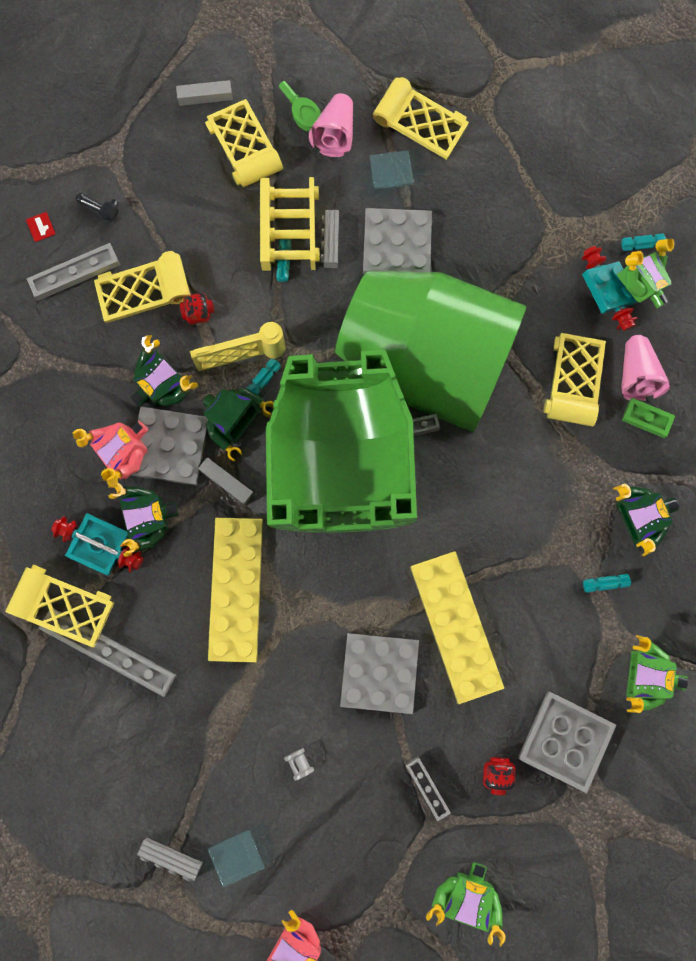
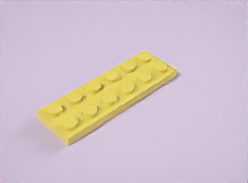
[208,518,263,662]
[410,551,504,704]

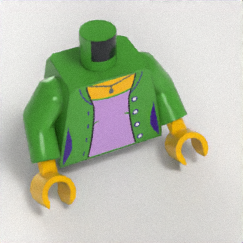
[617,239,674,309]
[626,635,688,713]
[426,862,505,947]

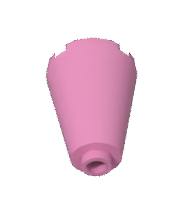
[309,94,353,157]
[621,335,670,401]

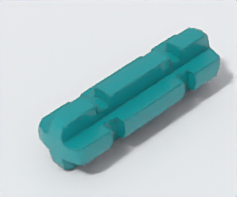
[621,233,666,251]
[276,239,291,282]
[247,358,281,395]
[583,574,631,592]

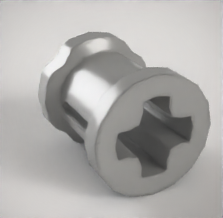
[284,748,314,781]

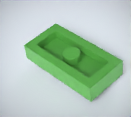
[621,398,675,438]

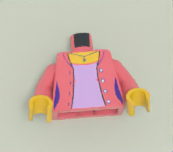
[73,421,149,487]
[267,910,321,961]

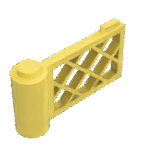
[372,77,469,160]
[205,99,283,187]
[94,251,190,323]
[190,322,285,371]
[544,333,606,427]
[5,565,114,648]

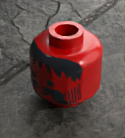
[180,293,214,325]
[483,757,516,795]

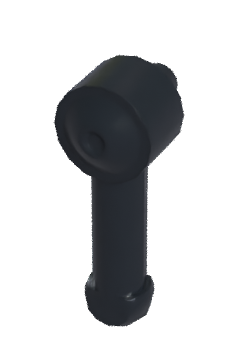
[76,193,119,222]

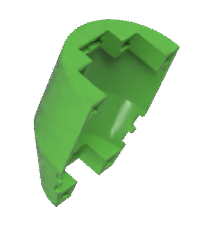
[335,271,526,433]
[266,349,417,533]

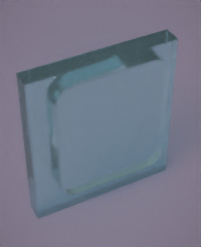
[369,150,414,190]
[208,829,265,887]

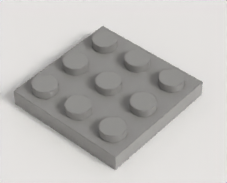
[363,208,432,274]
[131,407,208,486]
[340,633,419,714]
[518,691,616,793]

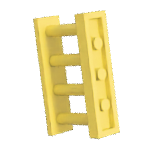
[260,177,320,271]

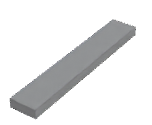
[39,608,177,697]

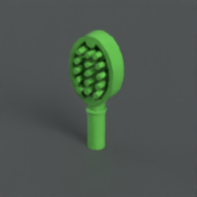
[279,81,321,132]

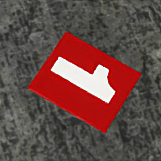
[26,211,55,242]

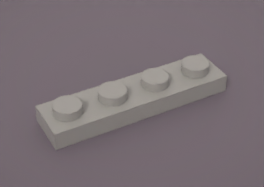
[27,243,120,301]

